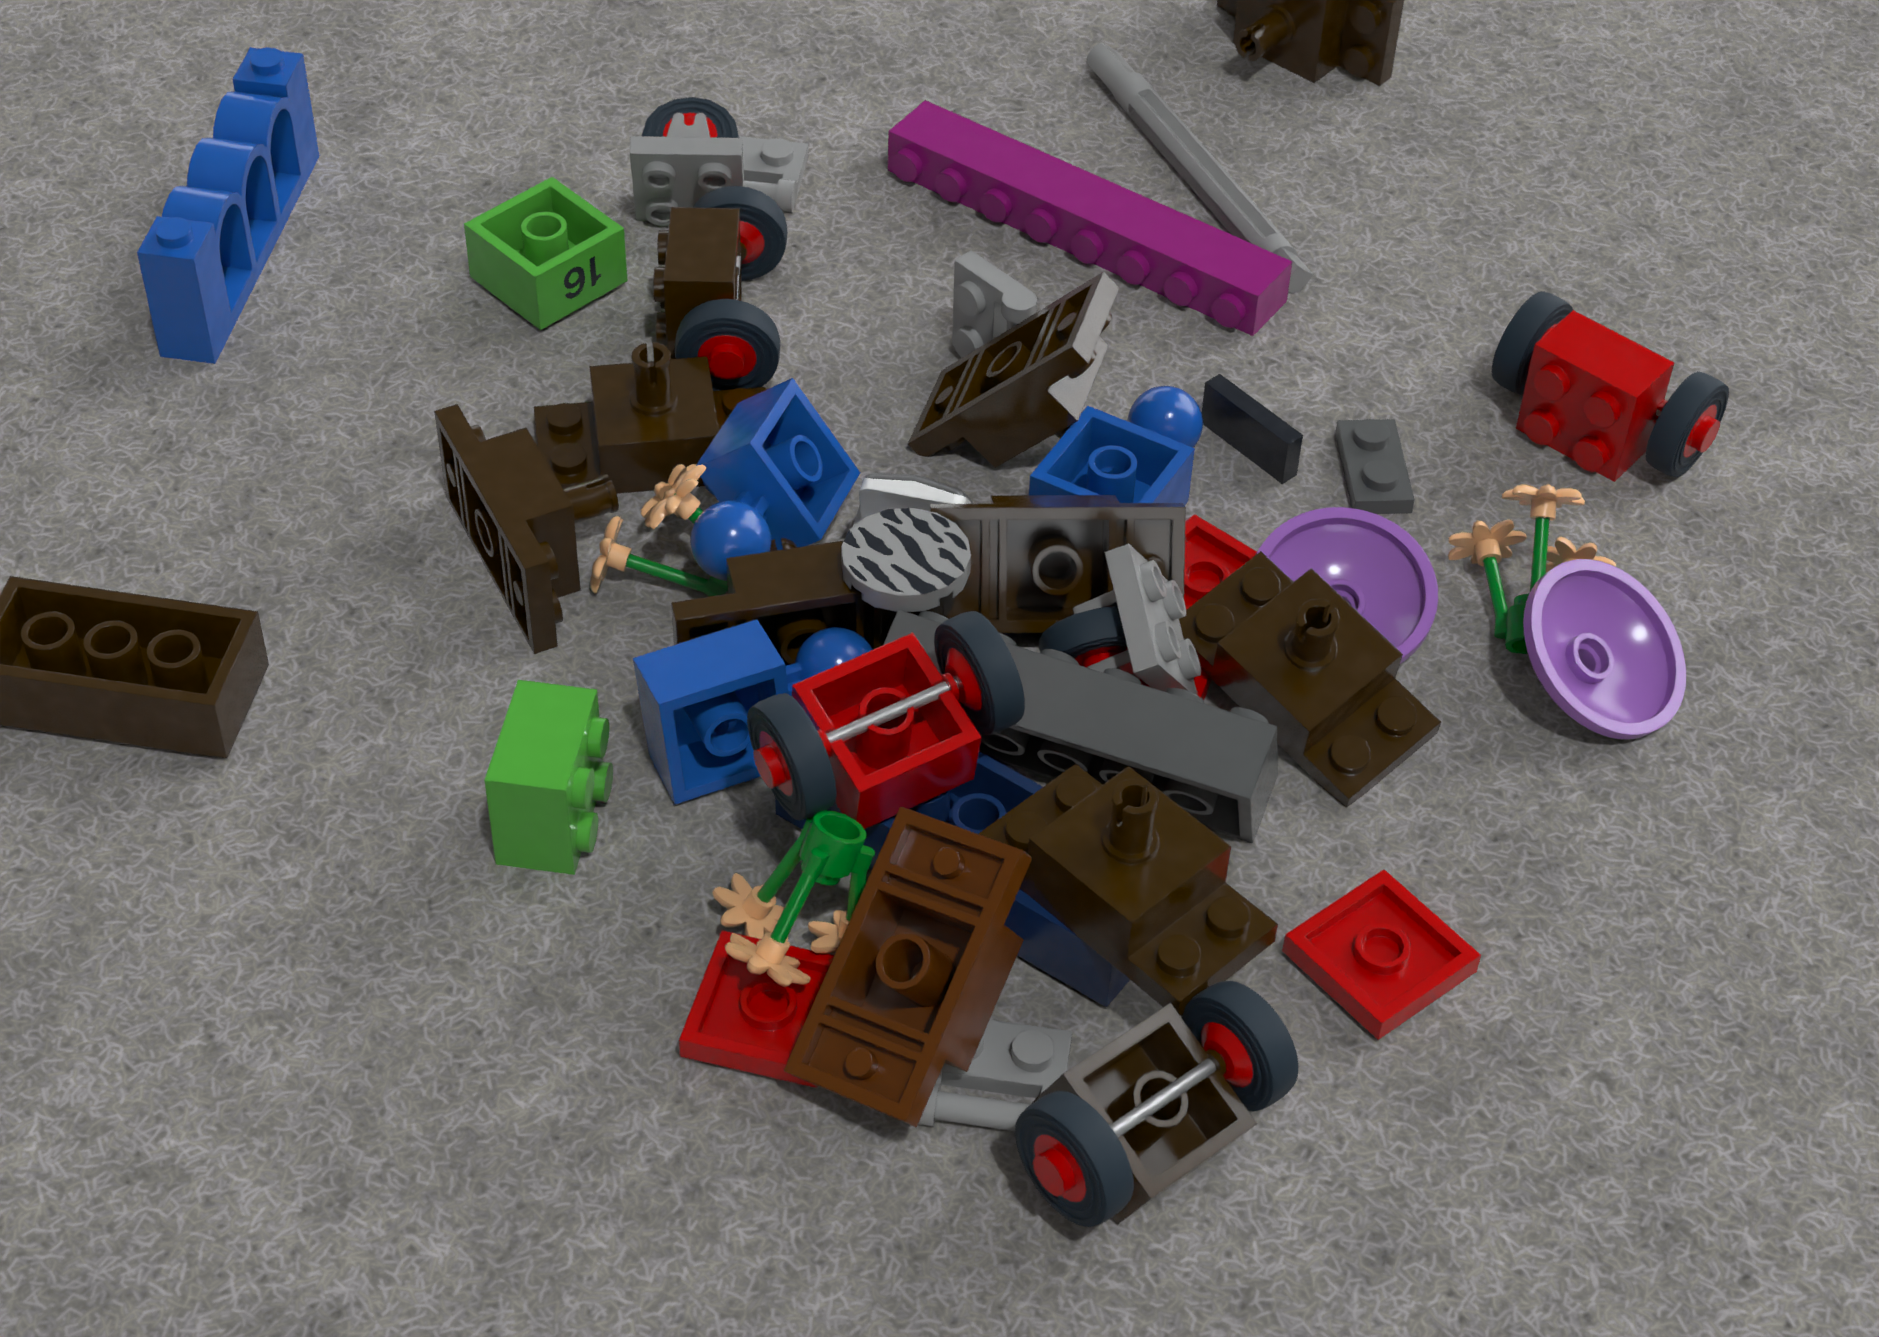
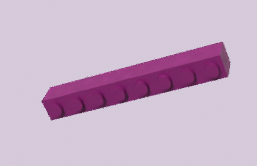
[888,100,1293,336]

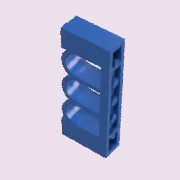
[137,47,320,364]

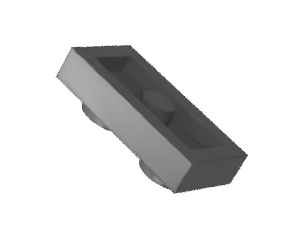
[1335,419,1415,514]

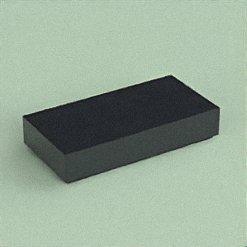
[1201,374,1303,484]

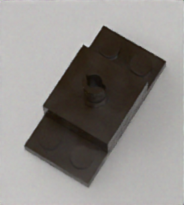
[1217,0,1404,86]
[907,272,1119,468]
[534,342,767,494]
[434,404,619,654]
[930,495,1186,633]
[671,538,932,666]
[1179,551,1441,808]
[978,764,1278,1017]

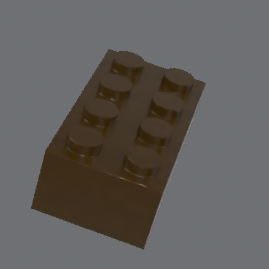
[0,576,269,759]

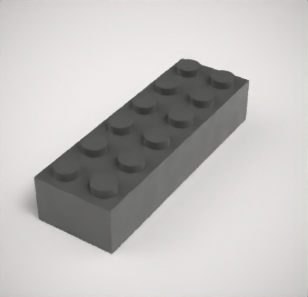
[884,610,1278,843]

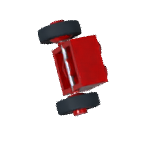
[1492,291,1729,482]
[747,611,1025,829]

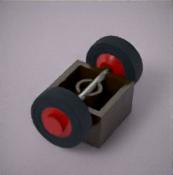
[653,186,788,391]
[1015,981,1299,1227]

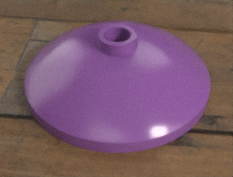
[1257,507,1438,664]
[1523,559,1686,739]

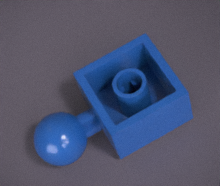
[690,378,860,581]
[1029,386,1203,505]
[633,619,873,804]

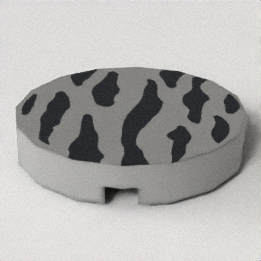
[841,508,971,612]

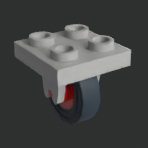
[629,97,745,226]
[1039,544,1201,695]

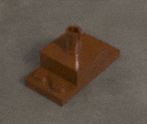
[784,806,1032,1128]

